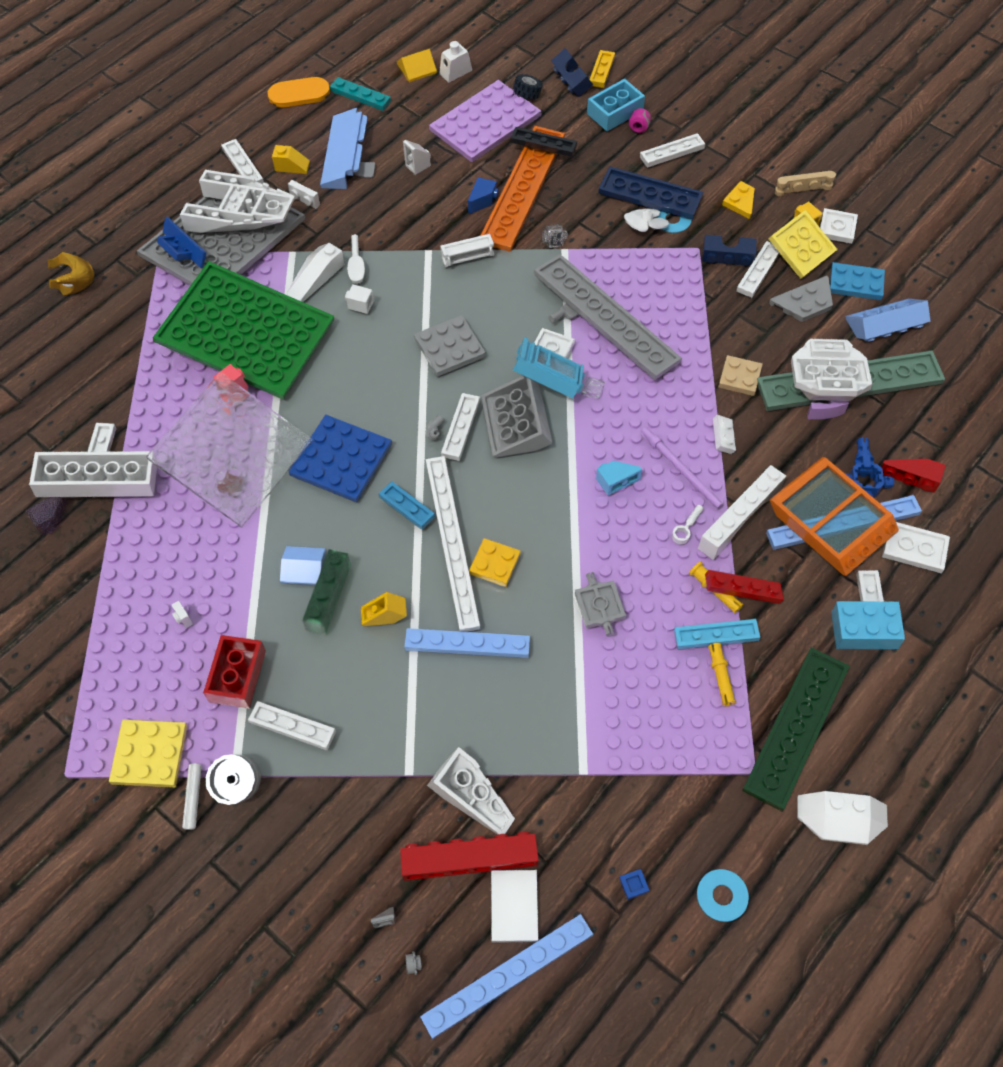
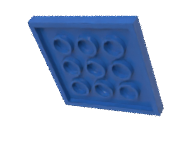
[289,414,392,503]

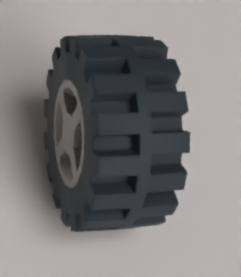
[513,74,543,100]

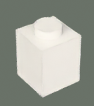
[345,285,374,314]

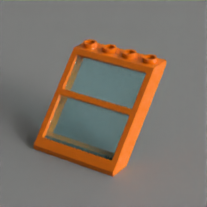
[770,457,899,576]

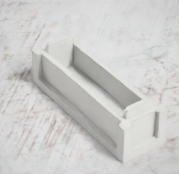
[440,234,494,267]

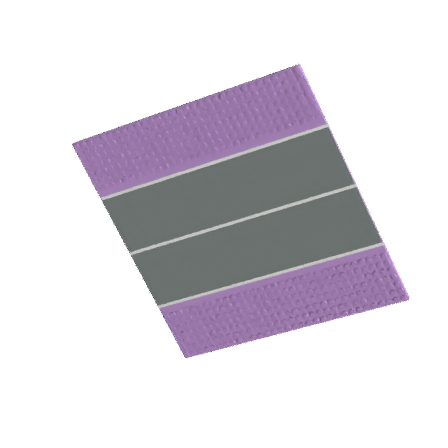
[64,248,755,779]

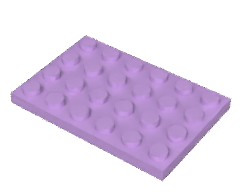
[429,80,541,162]

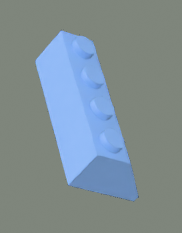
[845,299,931,341]

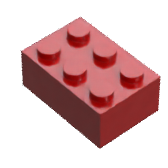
[203,635,266,709]

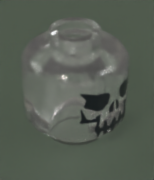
[542,224,568,248]

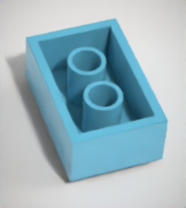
[587,79,645,131]
[831,601,905,649]

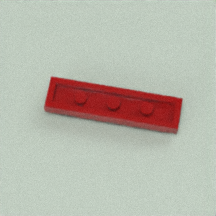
[705,570,784,604]

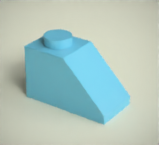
[596,461,642,496]

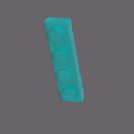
[330,77,391,111]

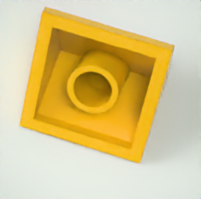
[397,49,437,82]

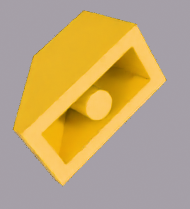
[272,145,310,174]
[361,592,407,626]

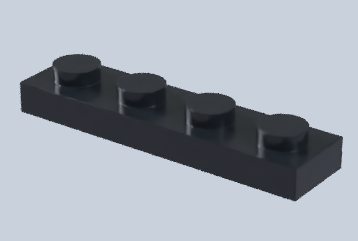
[510,127,577,157]

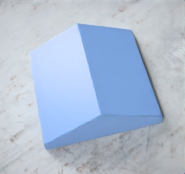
[280,546,326,585]

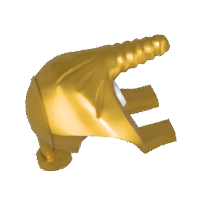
[47,252,95,296]

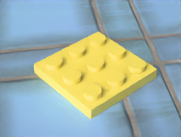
[769,210,837,279]
[109,720,188,788]

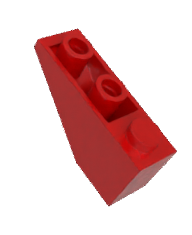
[881,459,946,493]

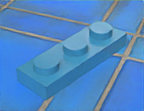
[379,481,435,530]

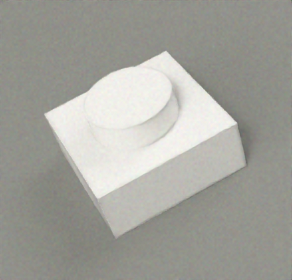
[172,601,193,628]

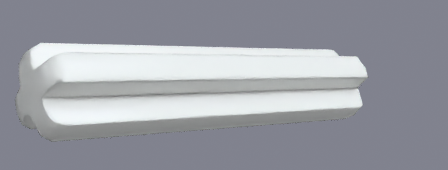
[182,763,202,830]

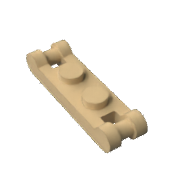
[775,171,836,196]

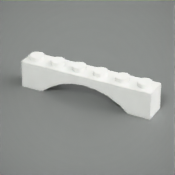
[698,465,786,560]

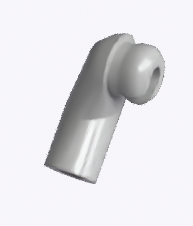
[426,415,444,440]

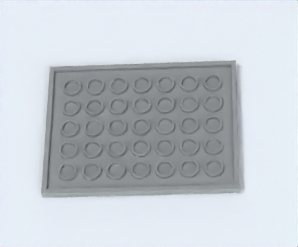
[137,197,305,286]

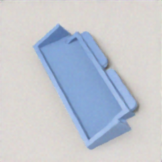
[320,108,367,189]

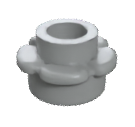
[405,951,421,976]

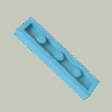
[674,619,760,650]

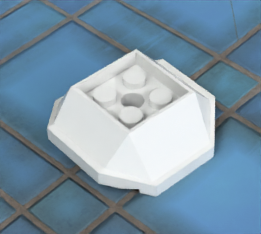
[791,339,872,401]

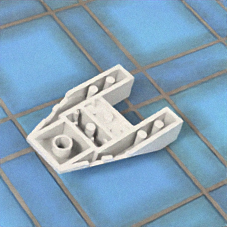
[180,170,295,233]

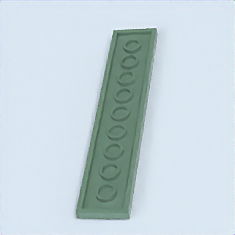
[757,350,945,411]

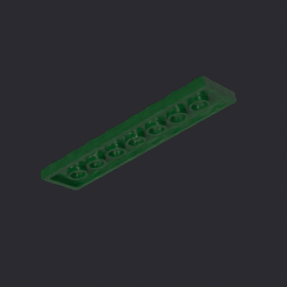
[742,647,850,812]

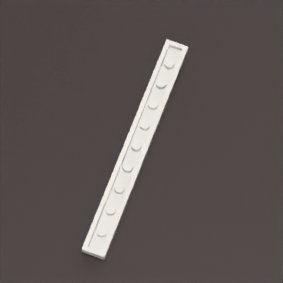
[426,456,480,632]

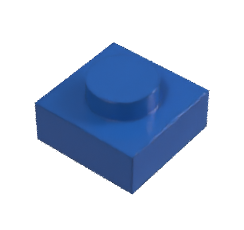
[619,869,650,900]

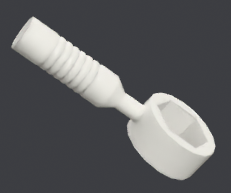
[672,505,703,544]

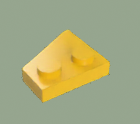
[722,181,755,219]

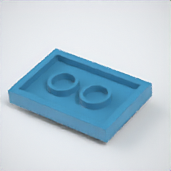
[830,262,885,301]

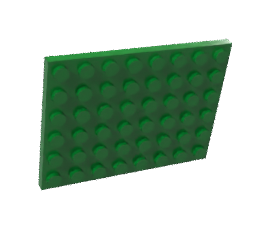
[153,261,334,399]

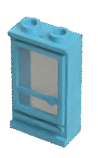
[513,337,585,399]

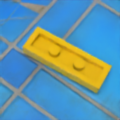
[590,50,615,88]

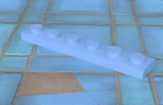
[404,628,530,658]

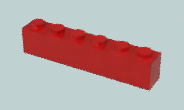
[400,832,538,881]

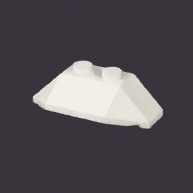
[797,791,888,845]

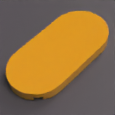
[268,77,330,108]

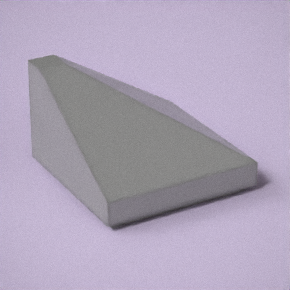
[371,907,396,928]

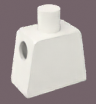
[440,41,472,83]

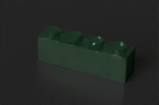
[302,549,351,635]

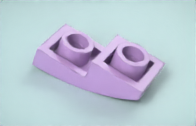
[808,401,849,420]

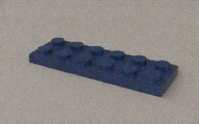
[598,166,704,220]

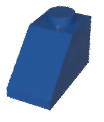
[468,178,499,213]

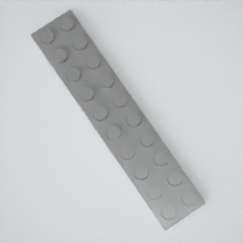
[534,254,682,380]

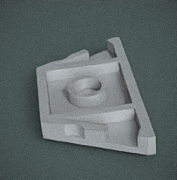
[769,276,833,322]

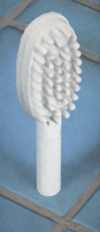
[347,234,365,285]

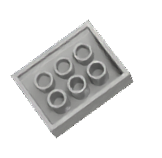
[481,376,553,458]

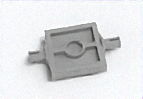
[575,572,626,637]

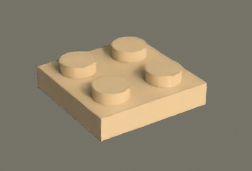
[718,355,762,396]

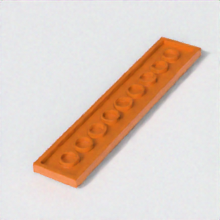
[480,126,565,252]

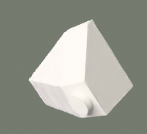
[286,243,345,302]
[427,747,515,835]

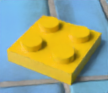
[469,538,521,587]

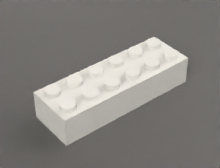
[29,451,158,497]

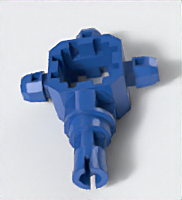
[845,437,894,498]

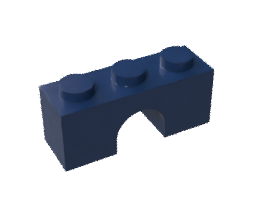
[551,48,593,97]
[702,235,757,266]

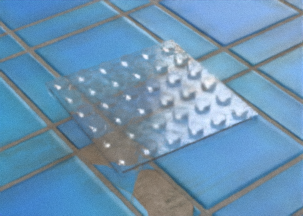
[146,372,313,528]

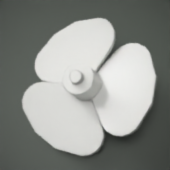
[624,209,669,232]

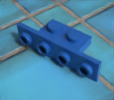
[157,217,207,268]

